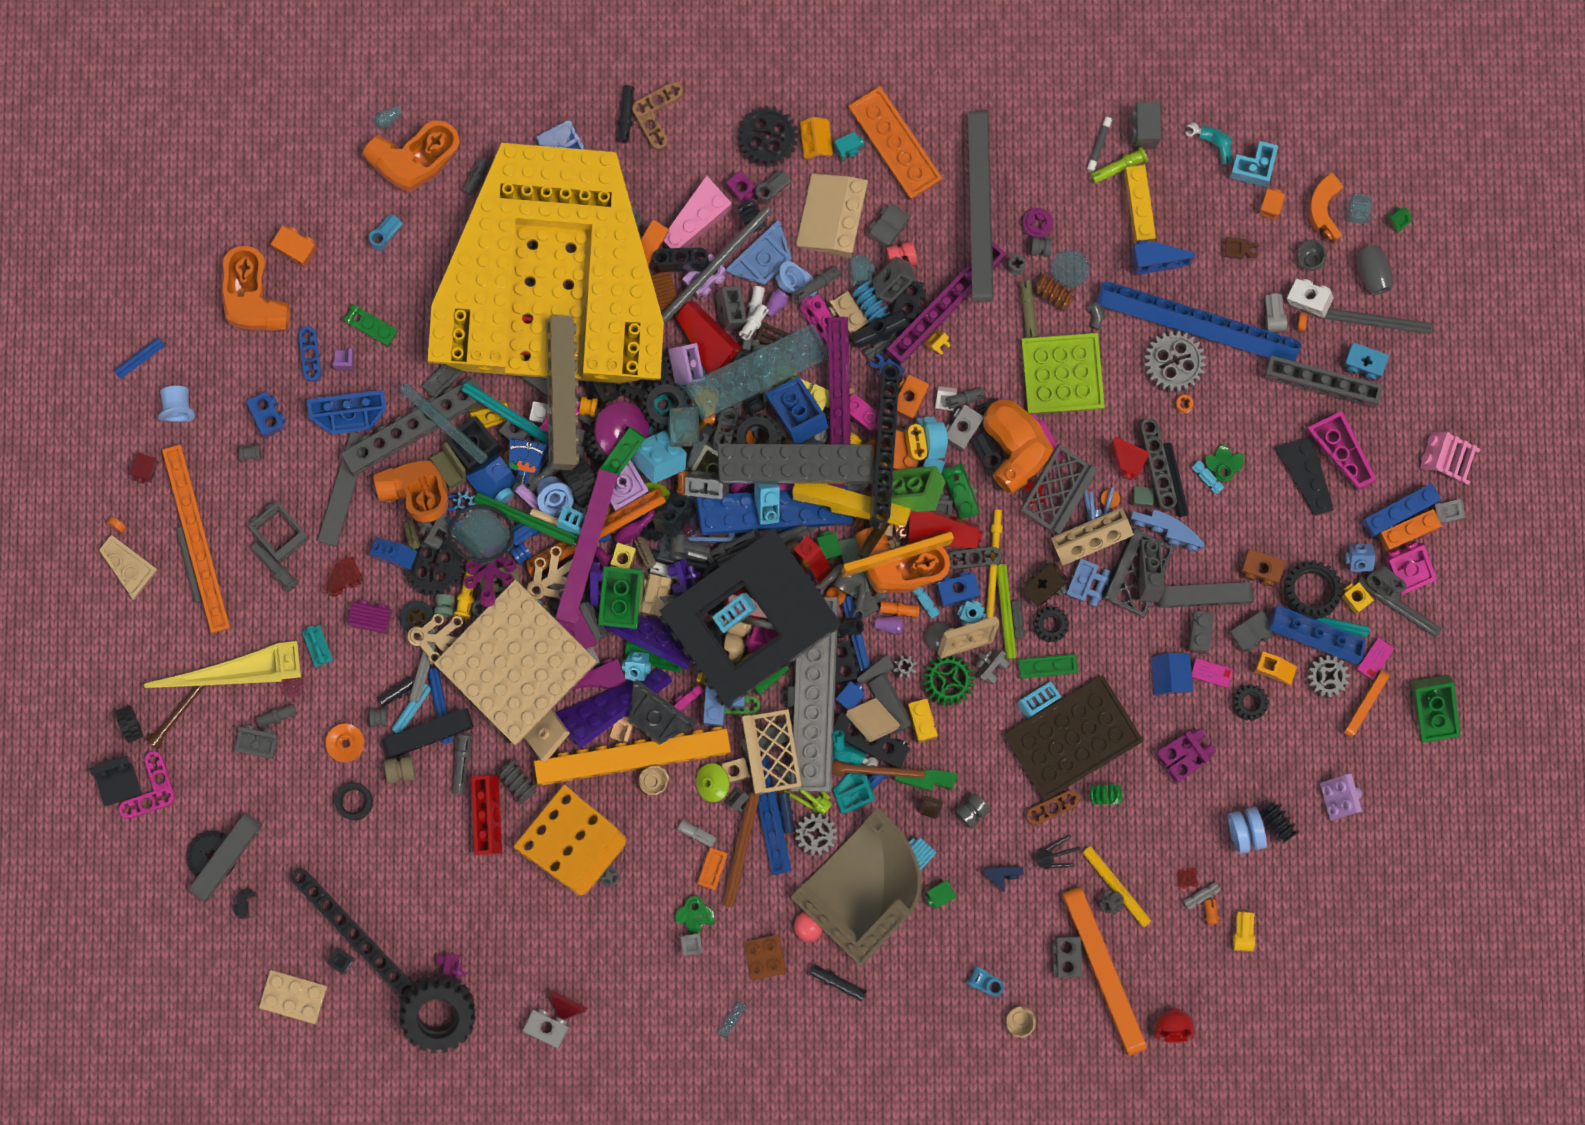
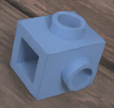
[1345,543,1375,572]

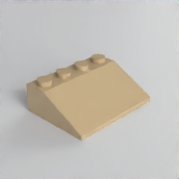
[796,174,868,259]

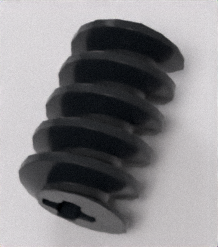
[1259,801,1300,844]

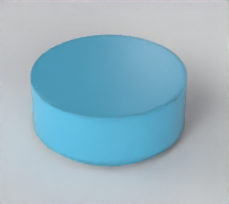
[495,488,514,503]

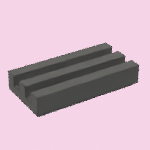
[579,602,608,640]

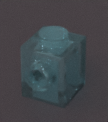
[850,255,875,285]

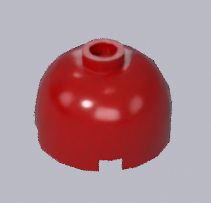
[1155,1008,1195,1043]

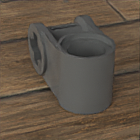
[1367,565,1406,603]

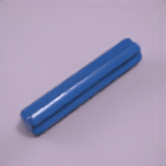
[114,337,165,378]

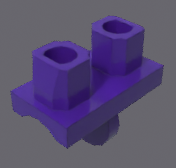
[667,559,701,595]

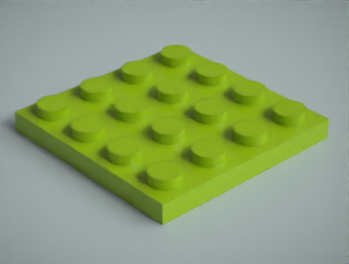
[1021,333,1105,414]

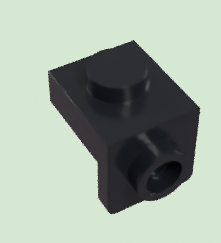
[234,889,258,920]

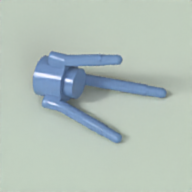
[1084,487,1114,522]

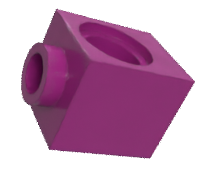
[726,170,755,203]

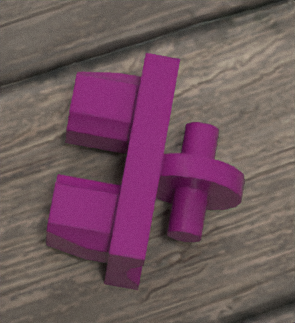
[437,953,467,980]

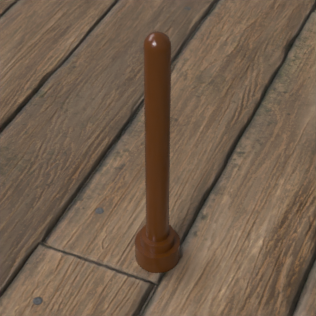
[146,685,206,749]

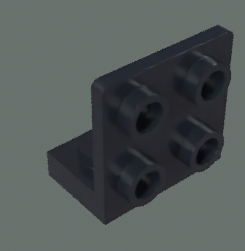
[89,755,142,807]

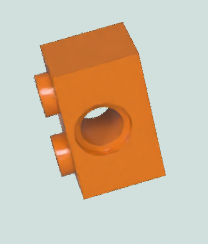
[897,375,930,422]

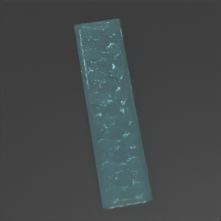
[684,324,829,420]

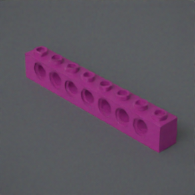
[886,241,1006,366]

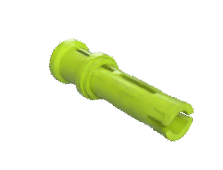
[1091,147,1148,184]

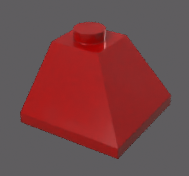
[1110,436,1150,480]

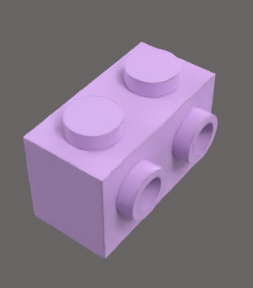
[668,343,705,386]

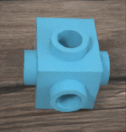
[957,600,987,626]
[622,651,651,681]

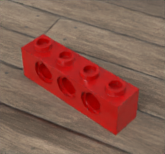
[471,775,503,855]

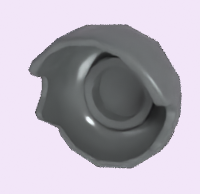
[1297,239,1327,271]
[925,622,953,651]

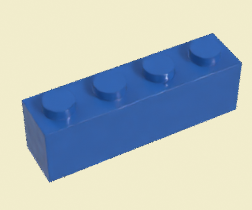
[1361,483,1442,539]

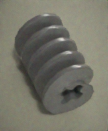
[498,759,537,804]

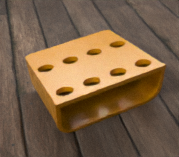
[513,784,626,895]

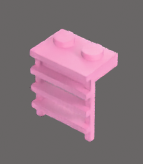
[1420,432,1480,485]

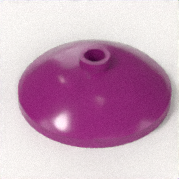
[594,402,650,456]

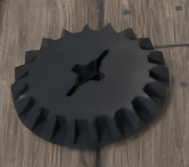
[186,830,236,877]

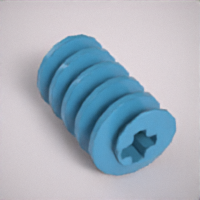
[852,281,891,324]

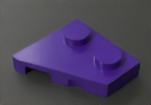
[590,562,603,606]

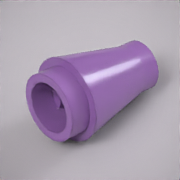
[764,288,790,317]
[875,616,904,635]

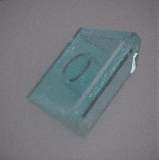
[670,403,699,447]

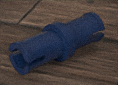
[777,793,795,833]

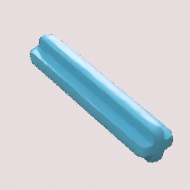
[392,684,431,734]

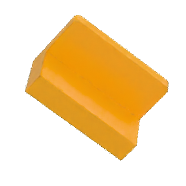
[800,117,833,159]

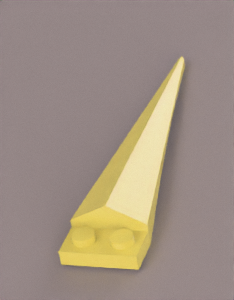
[144,641,301,688]

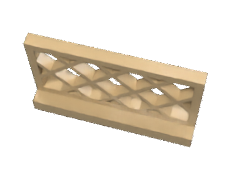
[742,709,802,795]

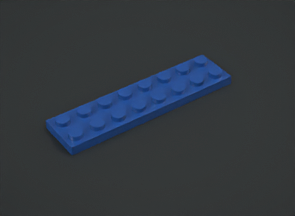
[696,486,853,535]

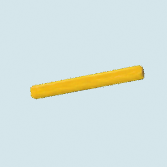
[1083,846,1151,927]

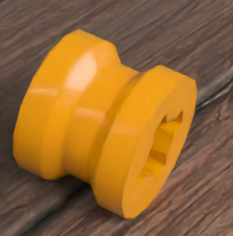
[579,396,598,418]

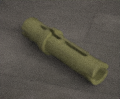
[1020,280,1038,338]

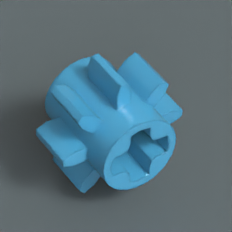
[453,490,477,514]

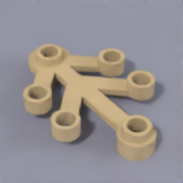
[526,546,573,600]
[407,614,463,664]

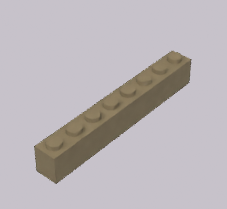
[546,315,579,470]

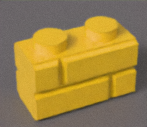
[908,699,938,743]

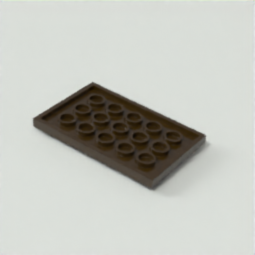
[1003,675,1144,801]

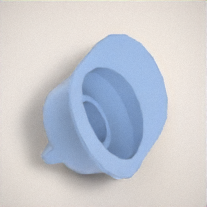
[775,261,817,297]

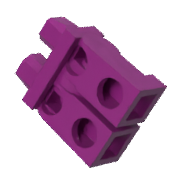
[1155,729,1216,785]

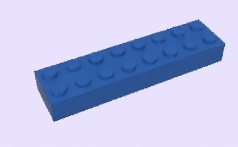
[1269,605,1366,665]

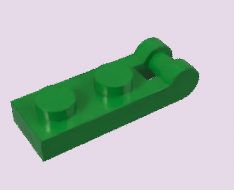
[342,304,398,347]
[943,463,980,519]

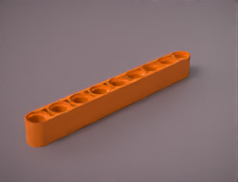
[1062,886,1147,1056]

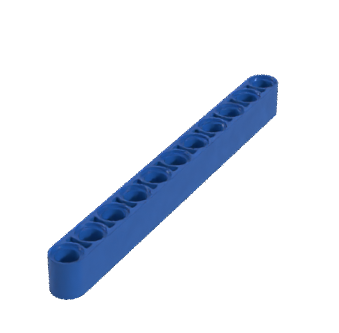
[1096,282,1301,362]

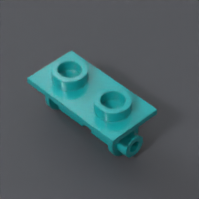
[302,625,333,668]

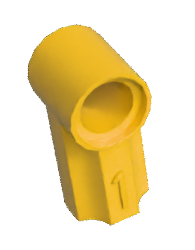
[1233,912,1255,952]

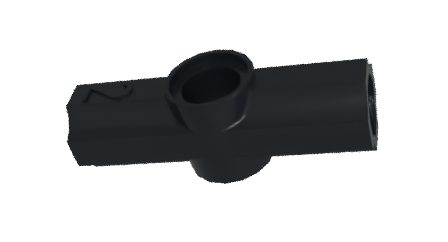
[852,310,911,349]
[971,432,1002,491]

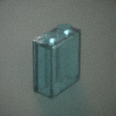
[453,504,513,566]

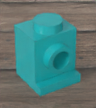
[834,132,865,162]

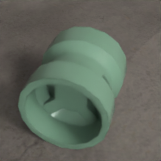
[434,594,455,617]

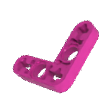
[119,751,175,819]

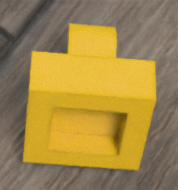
[924,330,950,355]

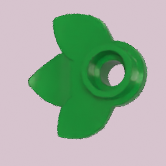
[1206,444,1244,482]
[676,896,715,934]

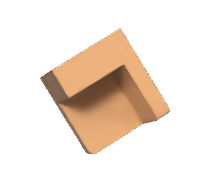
[610,717,634,744]

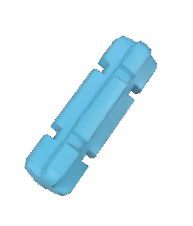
[1192,461,1224,494]
[912,587,940,619]

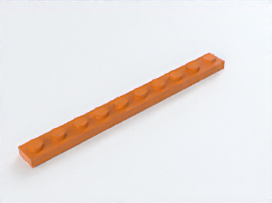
[162,444,231,634]

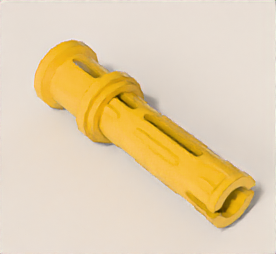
[453,560,478,619]

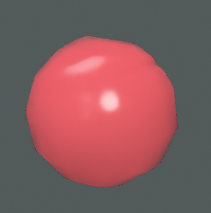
[794,911,823,943]

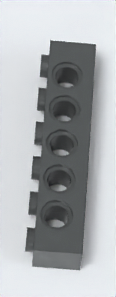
[1264,356,1383,408]

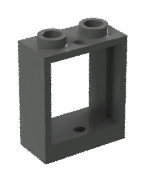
[248,501,310,564]

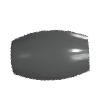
[1357,245,1393,295]

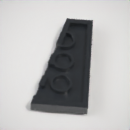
[1274,437,1334,516]

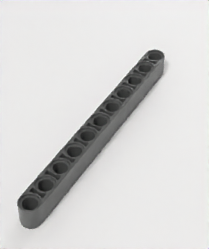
[968,110,994,303]

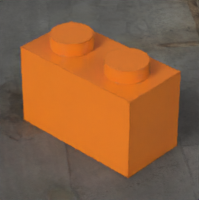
[270,225,317,268]

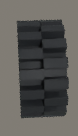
[1033,606,1069,643]
[1232,684,1269,721]
[115,705,144,743]

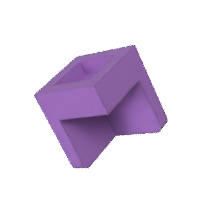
[333,348,355,371]

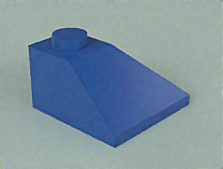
[466,452,516,499]

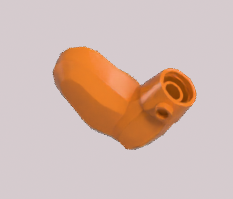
[362,120,460,192]
[855,527,950,593]

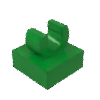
[1387,206,1412,233]

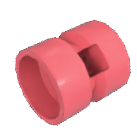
[886,241,918,266]

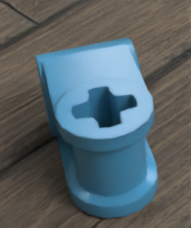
[965,966,1004,997]

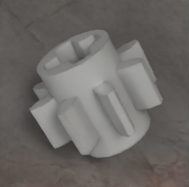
[893,655,917,679]

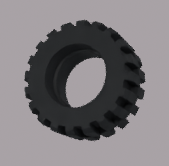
[400,973,476,1053]

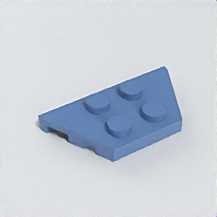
[726,220,792,286]

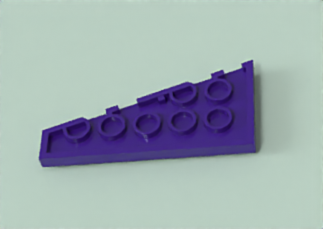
[595,609,694,670]
[555,668,672,748]

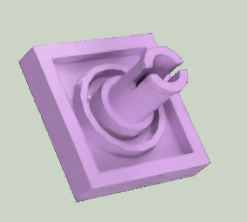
[596,460,649,511]
[1320,774,1362,821]

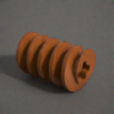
[1034,272,1076,312]

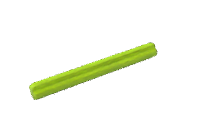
[997,564,1016,659]

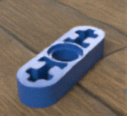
[299,326,322,382]

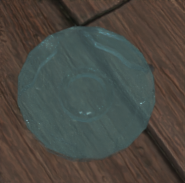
[1051,250,1089,288]

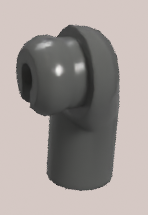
[1087,302,1105,330]

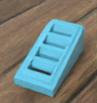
[557,505,586,535]
[712,593,757,633]
[1017,681,1061,720]

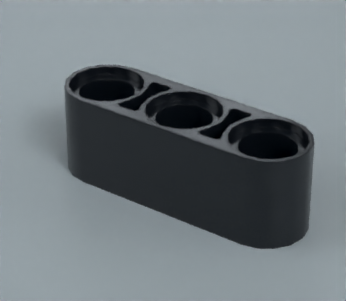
[653,247,710,272]

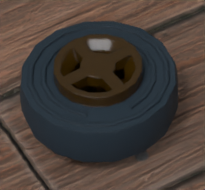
[400,601,435,636]

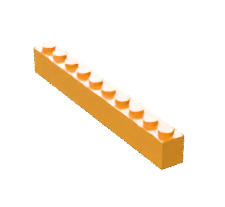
[534,727,731,786]

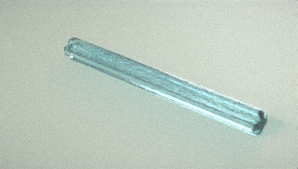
[400,382,488,464]

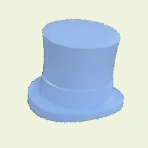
[158,386,195,422]
[536,476,574,517]

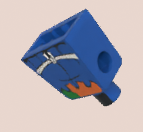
[509,437,548,485]

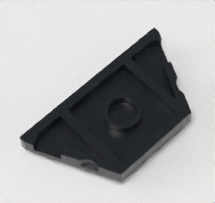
[627,679,697,745]

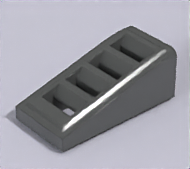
[856,654,894,685]

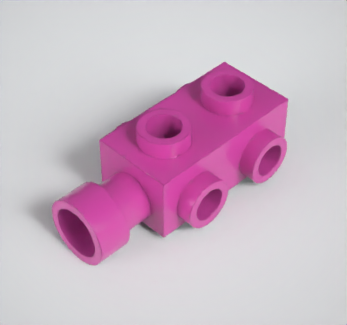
[800,295,834,349]

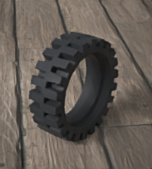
[1283,561,1343,620]

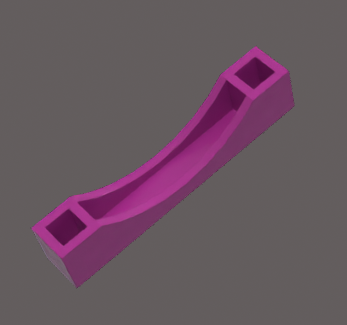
[569,658,628,692]

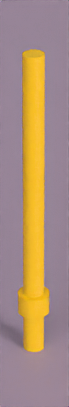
[986,510,1003,618]

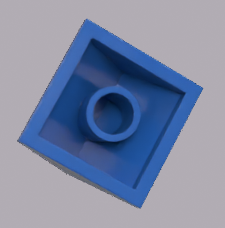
[1151,653,1193,696]

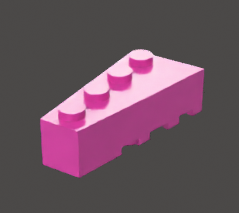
[1307,411,1377,491]

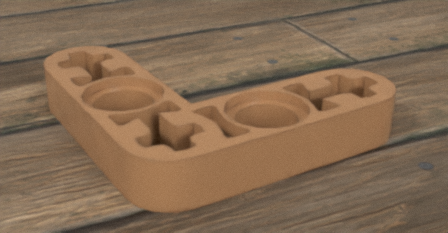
[633,82,683,151]

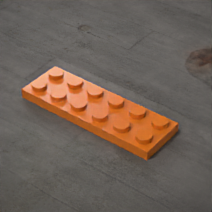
[848,86,943,200]

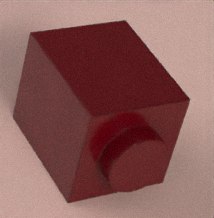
[129,452,158,484]

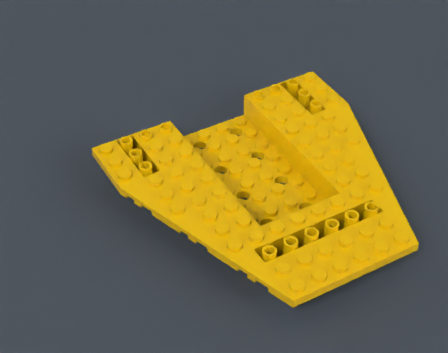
[428,143,664,383]

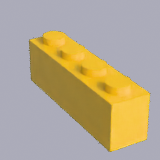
[1124,165,1156,245]

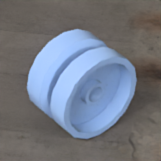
[1228,807,1267,855]

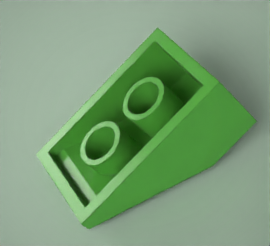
[877,466,945,512]

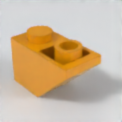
[1254,651,1297,685]

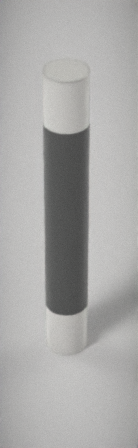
[1087,117,1112,172]

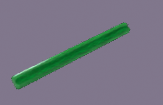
[474,493,579,546]

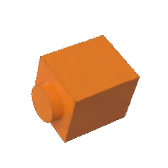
[1258,188,1285,220]

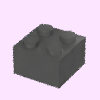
[1130,102,1161,149]

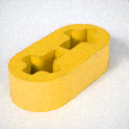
[905,424,927,461]

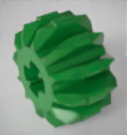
[1089,785,1123,805]

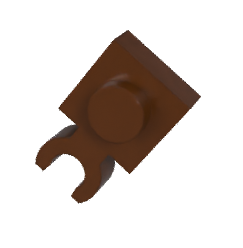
[1224,237,1259,259]

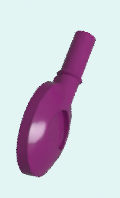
[614,510,656,545]

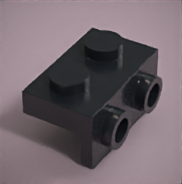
[580,380,621,408]

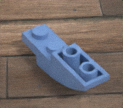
[1129,510,1204,552]

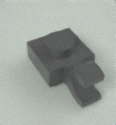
[853,593,888,619]

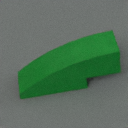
[894,770,958,792]

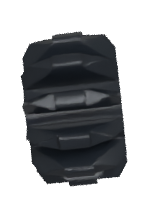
[738,200,766,233]

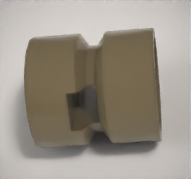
[384,755,416,784]

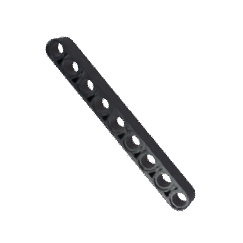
[869,364,900,529]
[291,868,412,998]

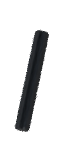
[1163,443,1189,517]

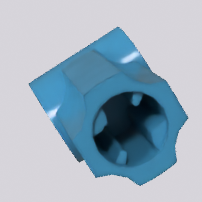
[369,213,403,251]

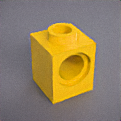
[1341,583,1374,615]

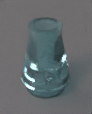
[373,105,403,130]

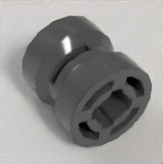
[1031,237,1052,257]

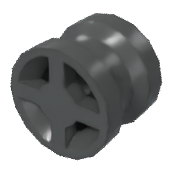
[370,707,387,728]
[600,866,620,887]

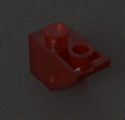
[325,556,364,597]

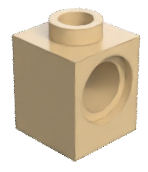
[722,758,750,784]

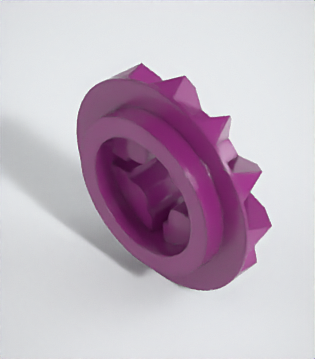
[1023,208,1053,237]

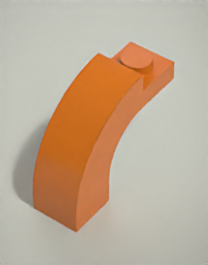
[1309,173,1344,244]

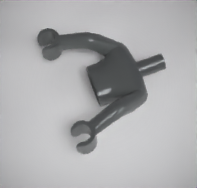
[814,558,866,619]

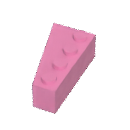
[662,176,732,248]

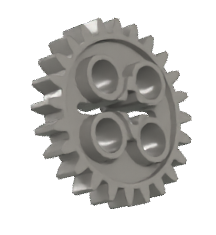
[1144,331,1206,393]

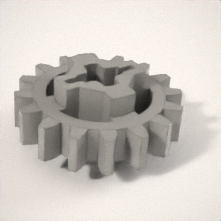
[1307,655,1350,698]
[795,813,837,856]

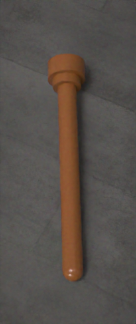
[832,760,925,778]

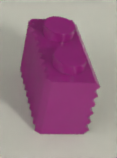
[348,599,392,634]

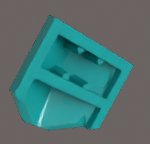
[833,773,876,814]

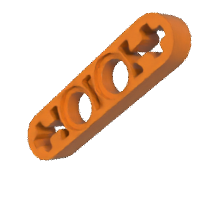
[1343,669,1390,738]

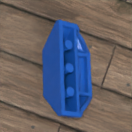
[307,390,387,434]

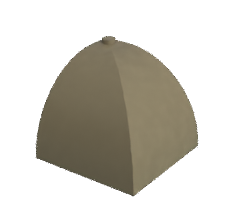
[791,808,921,967]

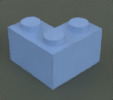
[703,685,746,727]

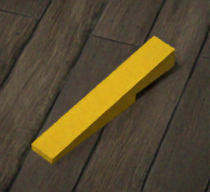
[792,483,911,526]

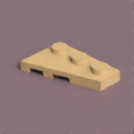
[99,535,158,600]

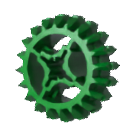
[923,655,975,707]

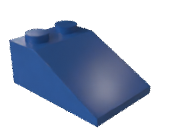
[1130,240,1195,276]
[765,376,829,444]

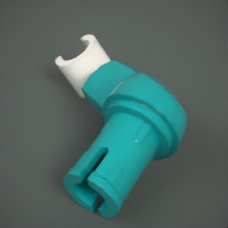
[1185,123,1234,164]
[832,730,878,767]

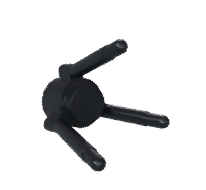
[1035,835,1081,870]

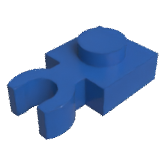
[870,353,905,379]

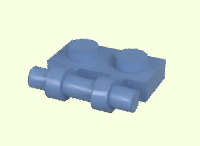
[1066,559,1111,607]

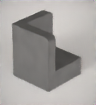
[680,933,703,956]

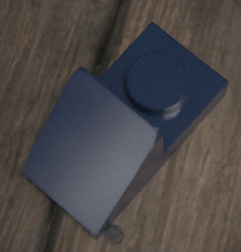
[983,866,1024,892]

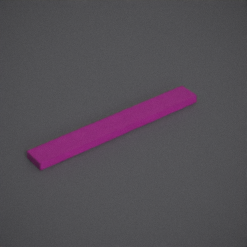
[828,316,851,445]
[555,469,618,624]

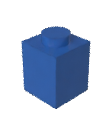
[835,682,866,711]

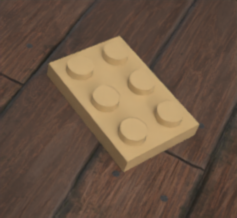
[938,617,1000,659]
[259,970,328,1024]

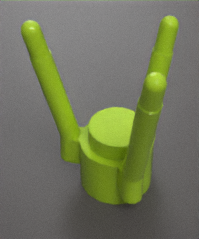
[784,789,832,815]

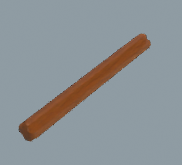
[723,792,760,907]

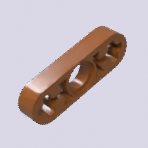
[1026,791,1080,825]

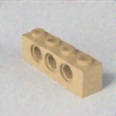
[1051,508,1134,566]

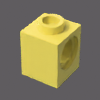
[610,543,637,568]

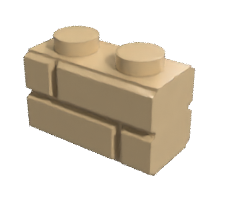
[640,574,672,618]

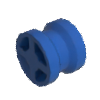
[509,542,533,566]

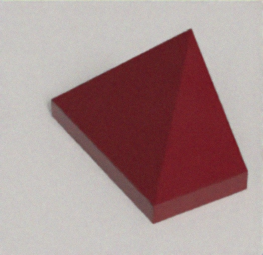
[550,990,588,1020]

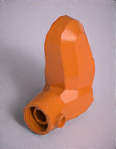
[221,246,290,331]
[983,400,1053,495]
[374,461,448,522]

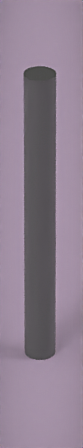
[176,527,202,603]

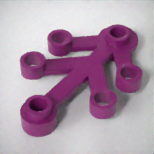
[464,545,516,607]

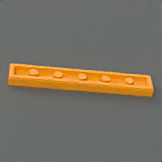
[841,532,954,577]

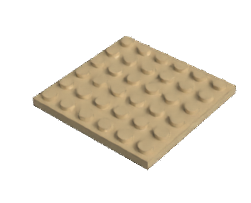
[434,580,598,746]

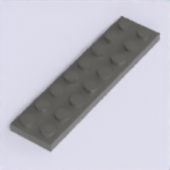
[717,444,874,484]

